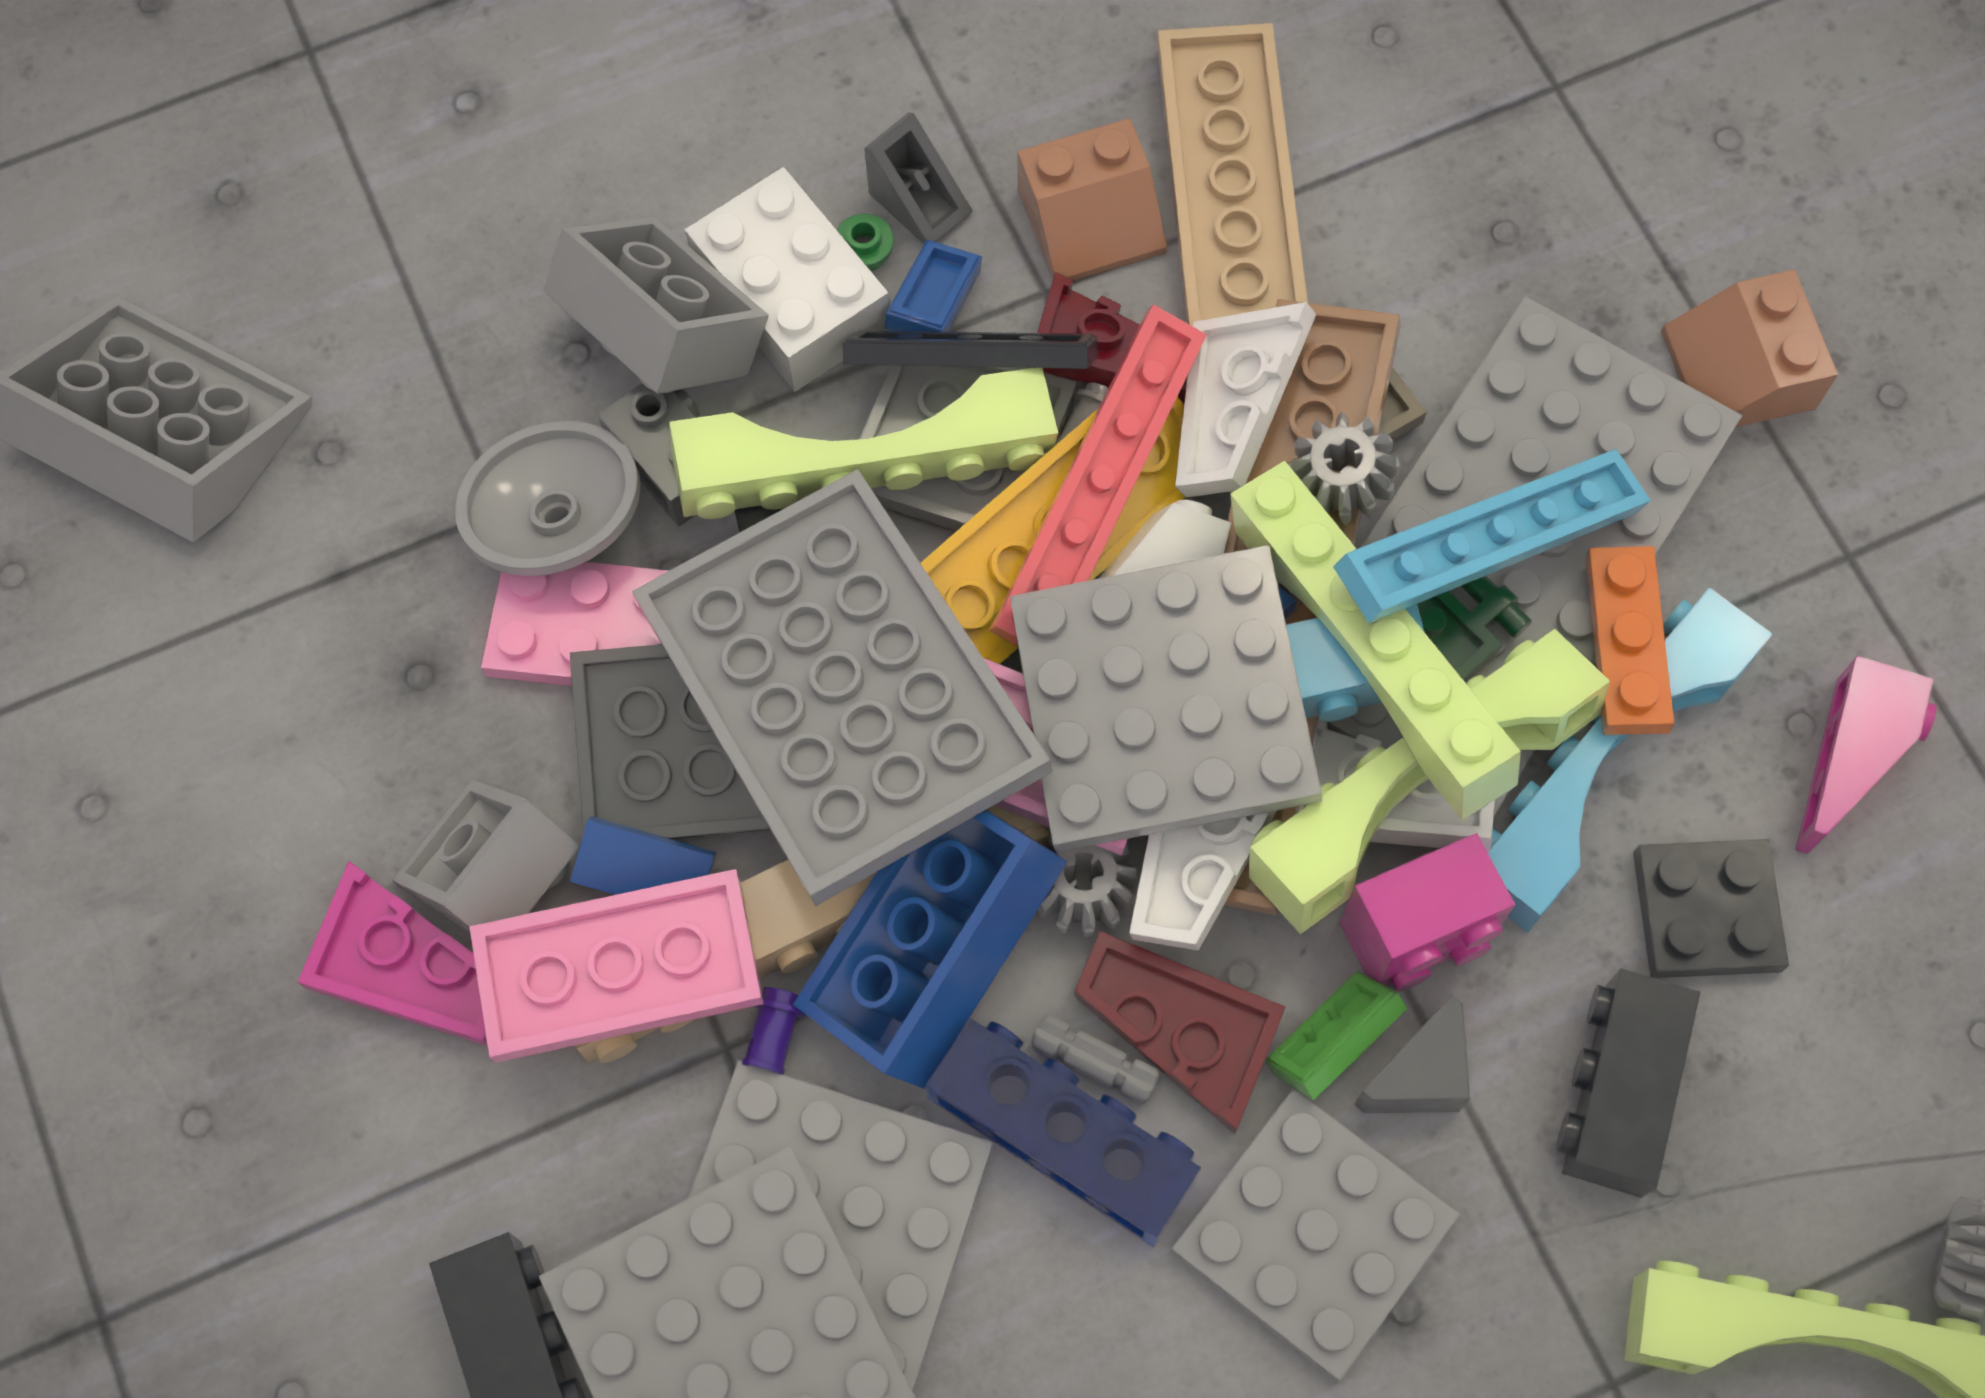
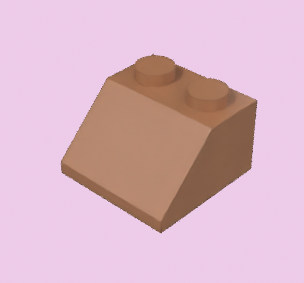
[1017,118,1167,281]
[1661,269,1838,427]

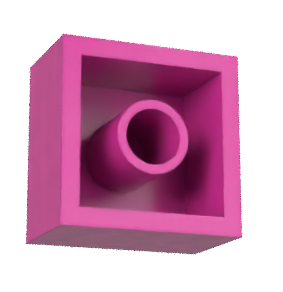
[1339,833,1515,992]

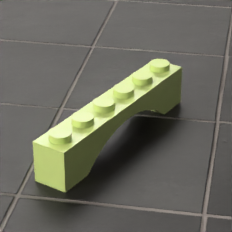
[669,368,1058,519]
[1230,461,1521,821]
[1249,629,1610,934]
[1624,1261,1985,1398]

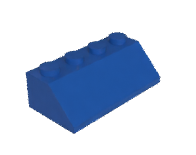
[793,809,1068,1089]

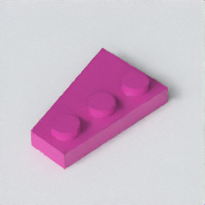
[298,861,488,1046]

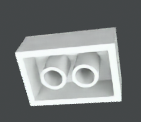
[685,167,890,392]

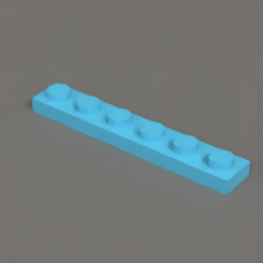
[1333,449,1651,623]

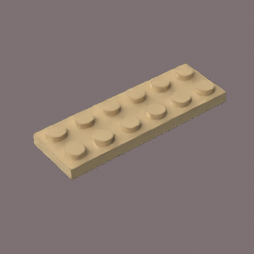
[1157,23,1308,326]

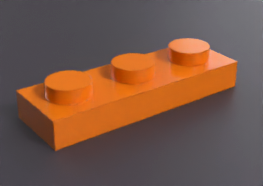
[1586,546,1674,735]

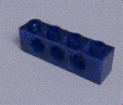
[925,1018,1201,1248]

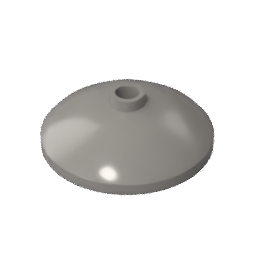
[455,421,641,576]

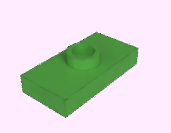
[1265,971,1408,1100]

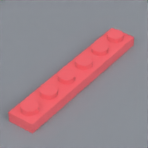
[989,304,1207,647]

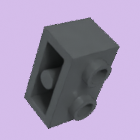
[597,383,700,527]

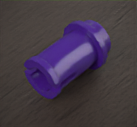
[742,987,805,1075]

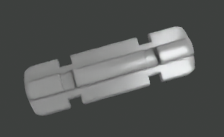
[1032,1015,1159,1104]

